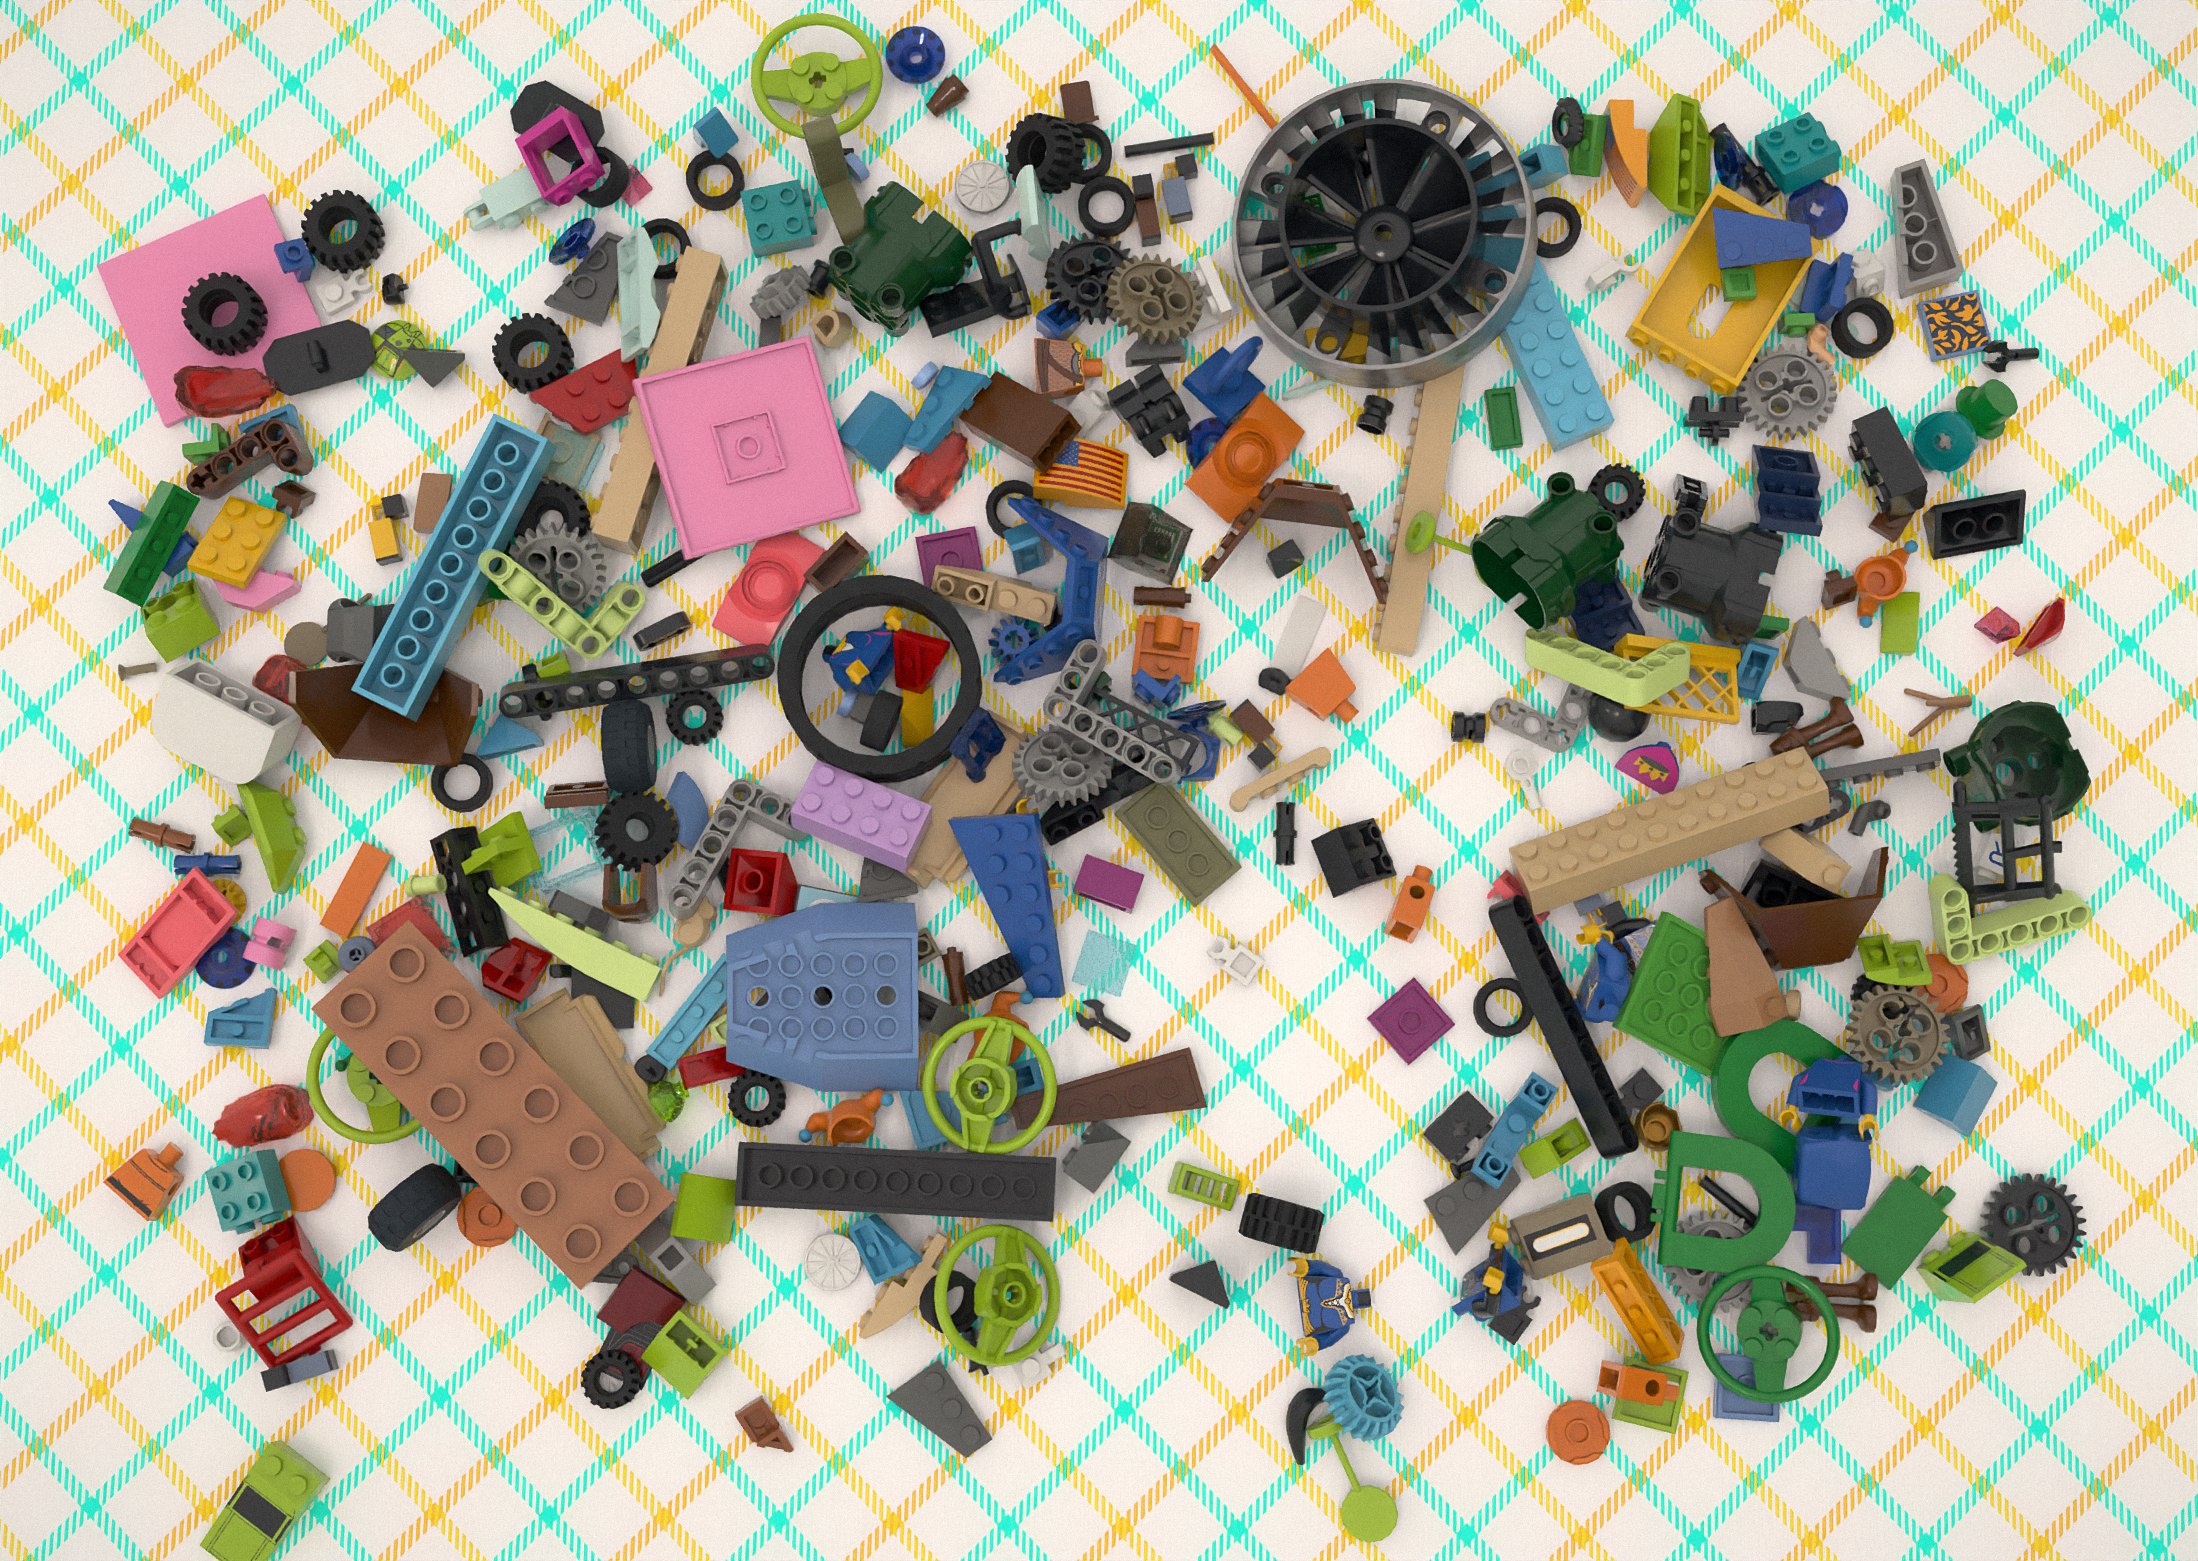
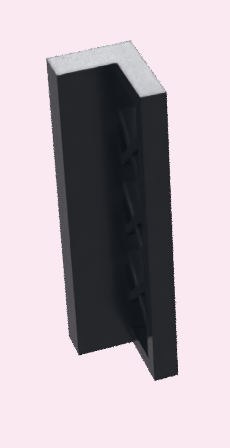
[1081,686,1201,777]
[429,826,510,958]

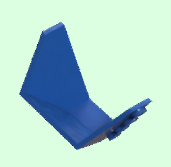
[993,496,1109,685]

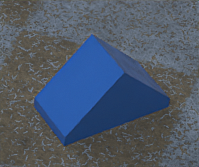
[1035,300,1087,341]

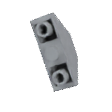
[1782,615,1852,701]
[634,1218,717,1306]

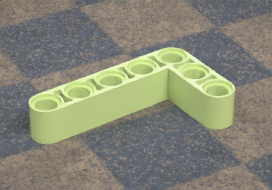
[1525,628,1690,707]
[1928,873,2093,965]

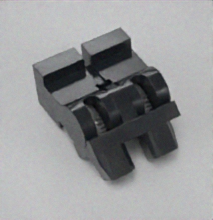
[1107,363,1192,458]

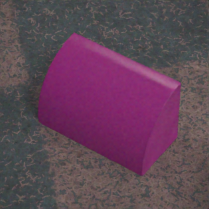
[1073,854,1145,914]

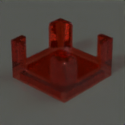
[365,894,459,958]

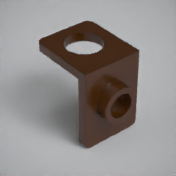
[1060,80,1100,124]

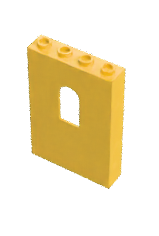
[1625,182,1823,397]

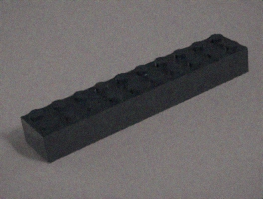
[735,1142,1057,1222]

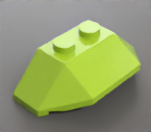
[1648,93,1711,218]
[236,780,307,895]

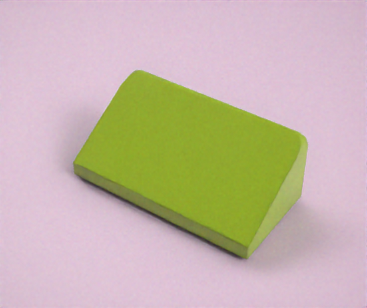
[1880,592,1920,656]

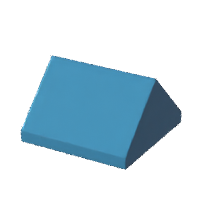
[838,390,914,474]
[1913,1054,1998,1138]

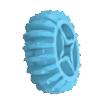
[1322,1354,1405,1442]

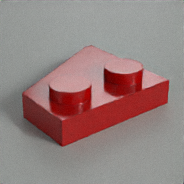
[893,628,951,694]

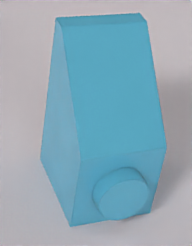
[1500,144,1569,191]

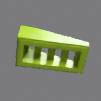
[1167,1162,1240,1211]

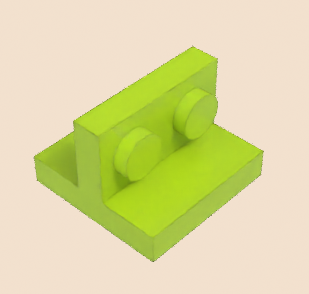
[461,811,542,891]

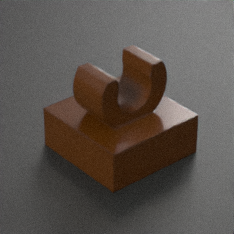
[271,479,316,519]
[1821,569,1858,610]

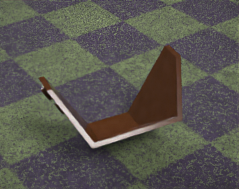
[1200,478,1389,605]
[288,663,483,767]
[1697,846,1889,972]

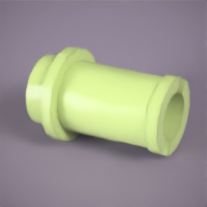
[1204,712,1244,749]
[404,873,447,900]

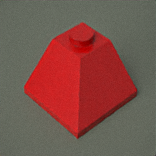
[723,848,798,917]

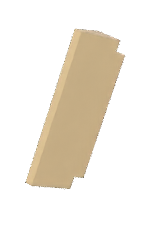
[899,709,1028,890]
[514,987,668,1161]

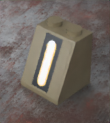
[1507,1193,1613,1280]

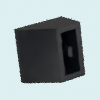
[1310,818,1397,898]

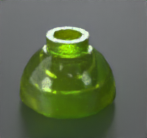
[647,1081,690,1123]

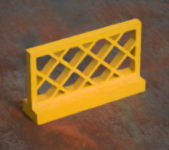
[1614,633,1741,725]

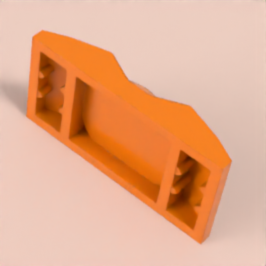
[1183,391,1305,524]

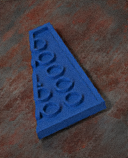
[948,812,1065,999]

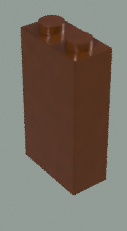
[959,371,1082,475]

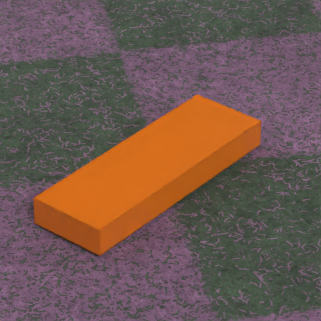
[319,841,393,939]

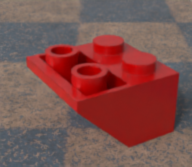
[238,1215,323,1301]

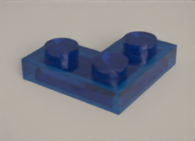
[1792,1201,1842,1265]

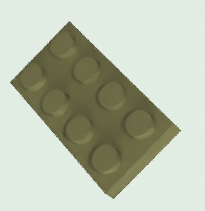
[1114,773,1242,908]

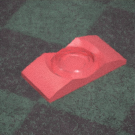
[711,532,826,648]
[118,867,239,999]

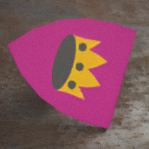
[1614,741,1679,795]

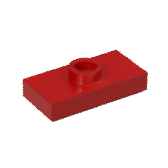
[676,1046,746,1090]

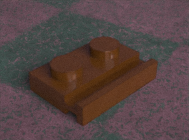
[543,780,613,809]

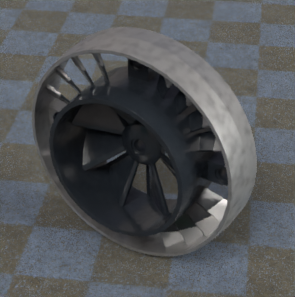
[1232,78,1538,389]

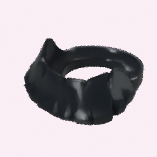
[1552,97,1584,148]

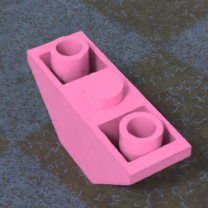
[212,567,302,614]

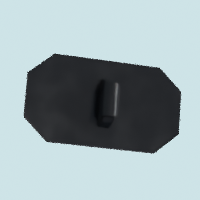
[510,80,605,163]
[262,319,376,396]

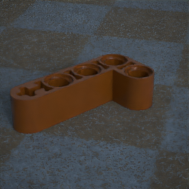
[186,418,314,500]

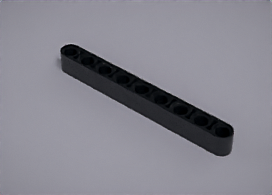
[499,644,775,719]
[1488,895,1639,1160]

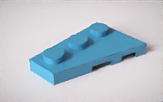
[902,365,992,455]

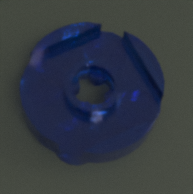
[1785,179,1848,240]

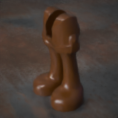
[1769,696,1864,762]
[1785,1272,1878,1333]

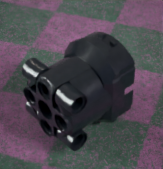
[1638,508,1783,646]

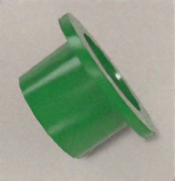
[1955,379,2018,440]

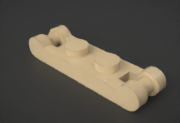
[1229,747,1331,812]

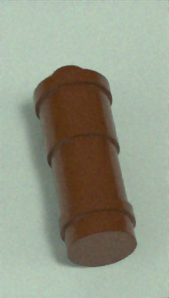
[1133,586,1192,609]
[941,946,970,1007]

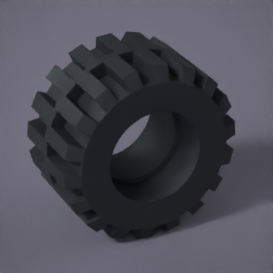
[1005,113,1086,194]
[301,189,385,274]
[181,272,268,356]
[492,312,574,395]
[1238,1193,1325,1254]

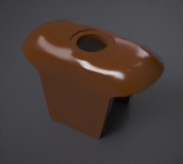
[601,862,659,924]

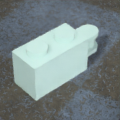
[463,165,552,232]

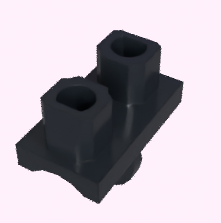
[1683,396,1744,446]

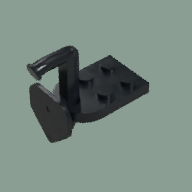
[918,218,1032,338]

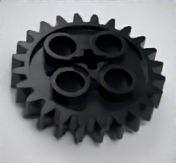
[1044,232,1132,325]
[1980,1173,2087,1277]

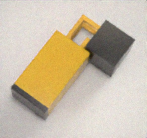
[368,493,409,566]

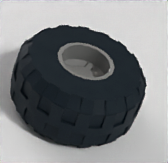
[601,700,657,793]
[367,1163,462,1252]

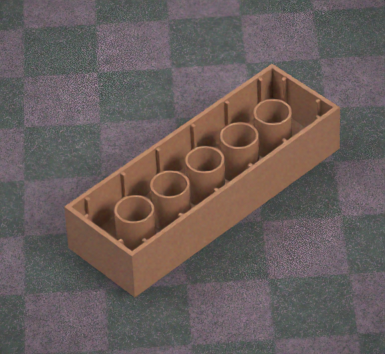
[311,919,677,1290]

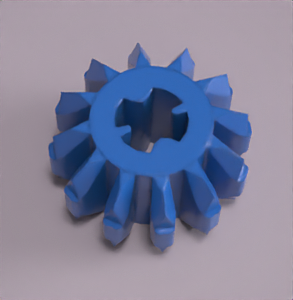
[988,616,1039,666]

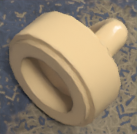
[1783,990,1801,1021]

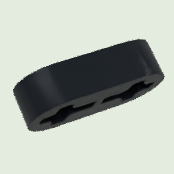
[633,611,692,652]

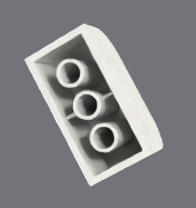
[151,657,302,784]

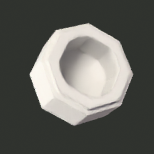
[212,1321,245,1352]

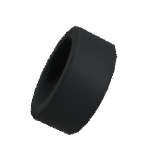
[1072,123,1112,185]
[569,146,629,208]
[686,150,745,211]
[1078,176,1135,238]
[1525,197,1582,259]
[642,218,692,279]
[1831,297,1894,359]
[985,480,1043,539]
[859,689,904,753]
[431,752,493,813]
[1473,977,1534,1038]
[1594,1181,1657,1244]
[919,1270,978,1334]

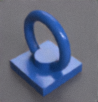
[1182,336,1266,425]

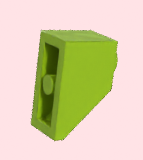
[1518,1118,1592,1180]

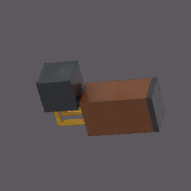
[1131,173,1162,247]
[1229,699,1283,773]

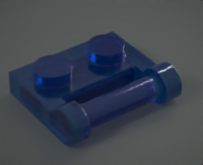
[949,706,1007,783]

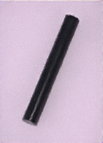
[1124,132,1214,158]
[1698,1175,1757,1227]

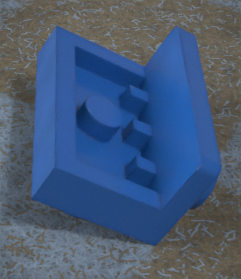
[1798,252,1854,323]
[1132,668,1182,711]

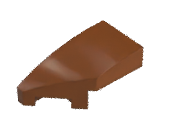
[735,1395,794,1453]

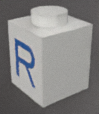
[1972,831,2021,882]

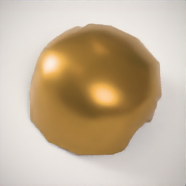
[1634,1101,1682,1152]

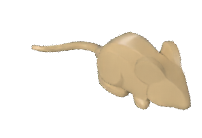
[659,895,718,997]

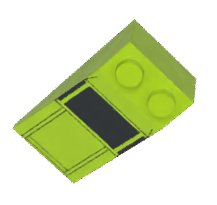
[1916,1231,2027,1304]
[199,1440,331,1561]

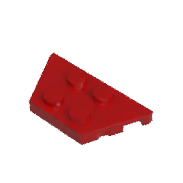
[529,348,637,437]

